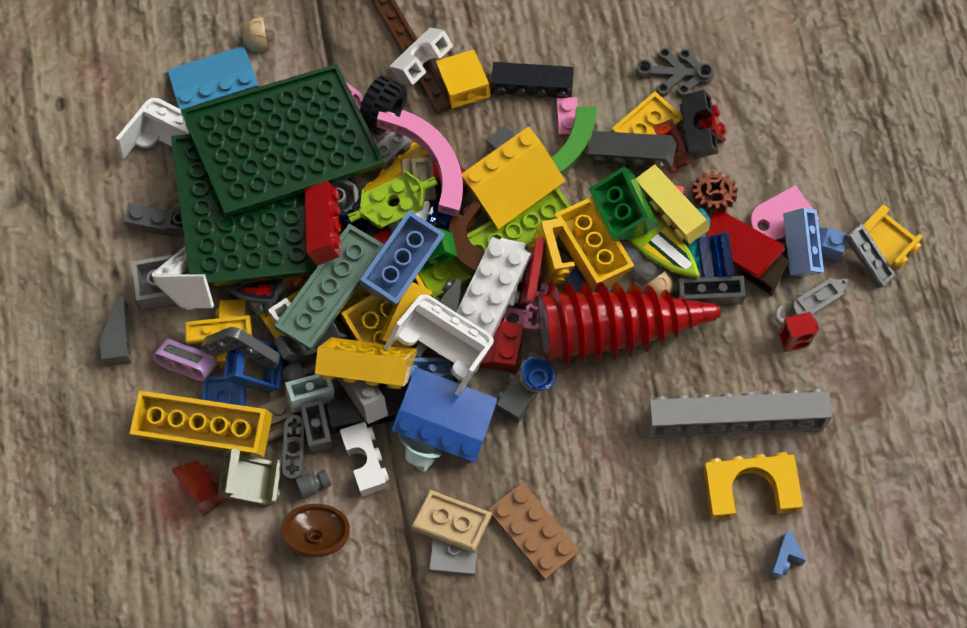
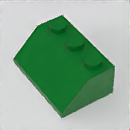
[589,167,659,241]

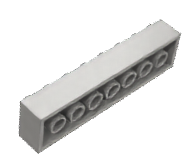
[646,389,832,438]

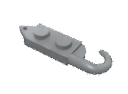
[774,277,849,326]

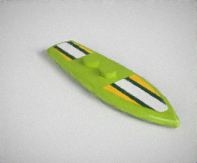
[591,196,700,278]

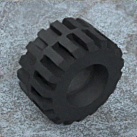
[360,75,407,132]

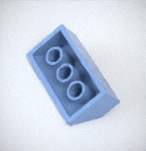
[359,210,445,305]

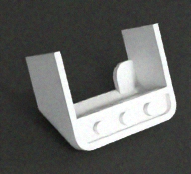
[116,98,189,159]
[152,247,214,310]
[384,295,494,396]

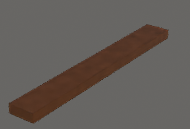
[371,0,452,115]

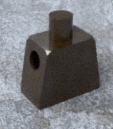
[738,243,789,296]

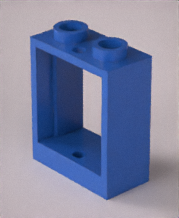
[223,340,284,393]

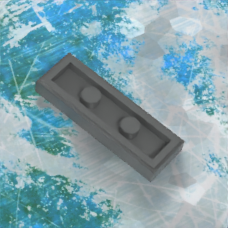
[844,223,896,288]

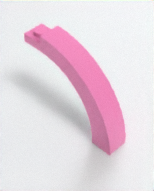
[377,110,463,218]

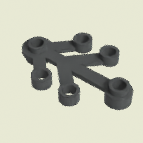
[636,47,715,97]

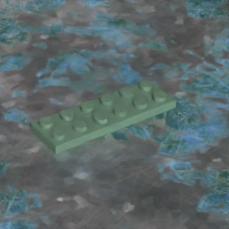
[275,224,385,351]

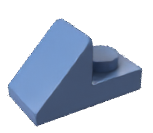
[770,530,806,579]

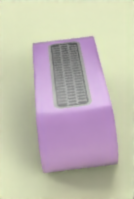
[152,339,217,381]

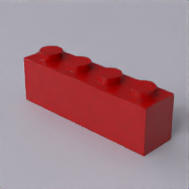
[305,181,342,265]

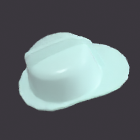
[398,434,442,472]

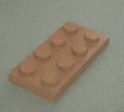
[488,482,580,580]

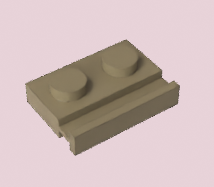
[401,157,436,200]

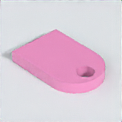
[750,185,819,242]

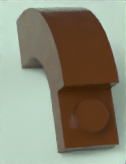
[449,200,485,277]

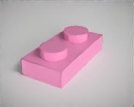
[557,97,578,138]

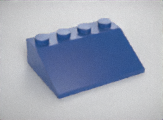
[391,367,498,463]

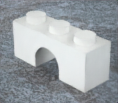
[389,28,453,85]
[340,422,389,497]

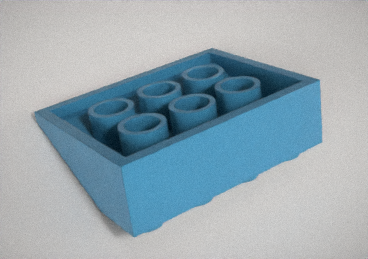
[168,46,259,110]

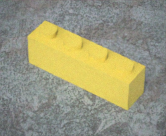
[636,164,709,245]

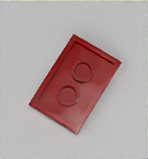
[516,237,545,308]

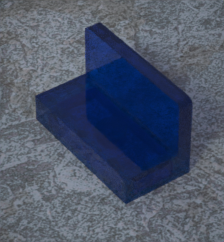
[697,232,735,278]

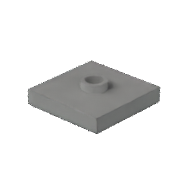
[430,538,478,575]

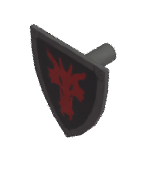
[230,279,284,314]

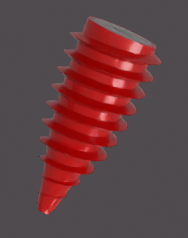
[538,282,721,367]

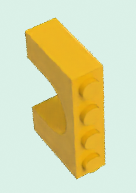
[703,452,803,521]

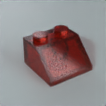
[171,460,226,516]

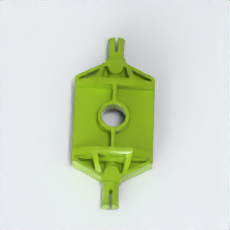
[348,170,438,229]

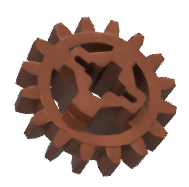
[692,171,738,214]

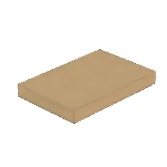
[412,490,492,553]

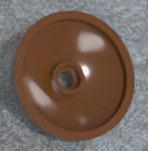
[281,504,350,557]

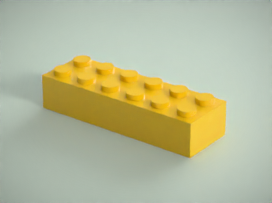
[130,391,273,457]

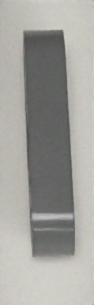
[282,415,305,481]

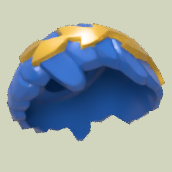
[520,357,555,392]

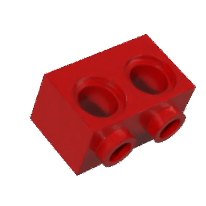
[778,312,818,353]

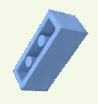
[783,208,824,277]

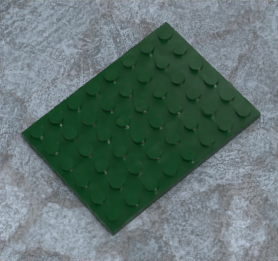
[180,64,385,218]
[171,134,318,287]

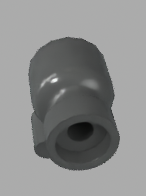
[292,467,331,499]

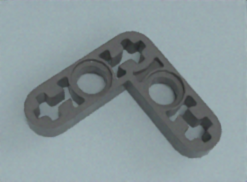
[200,327,281,369]

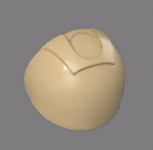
[242,18,269,53]
[639,269,674,296]

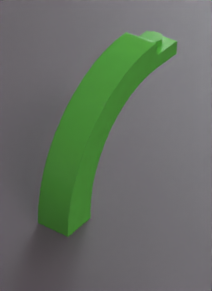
[551,107,597,176]

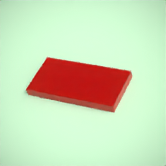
[705,209,785,279]

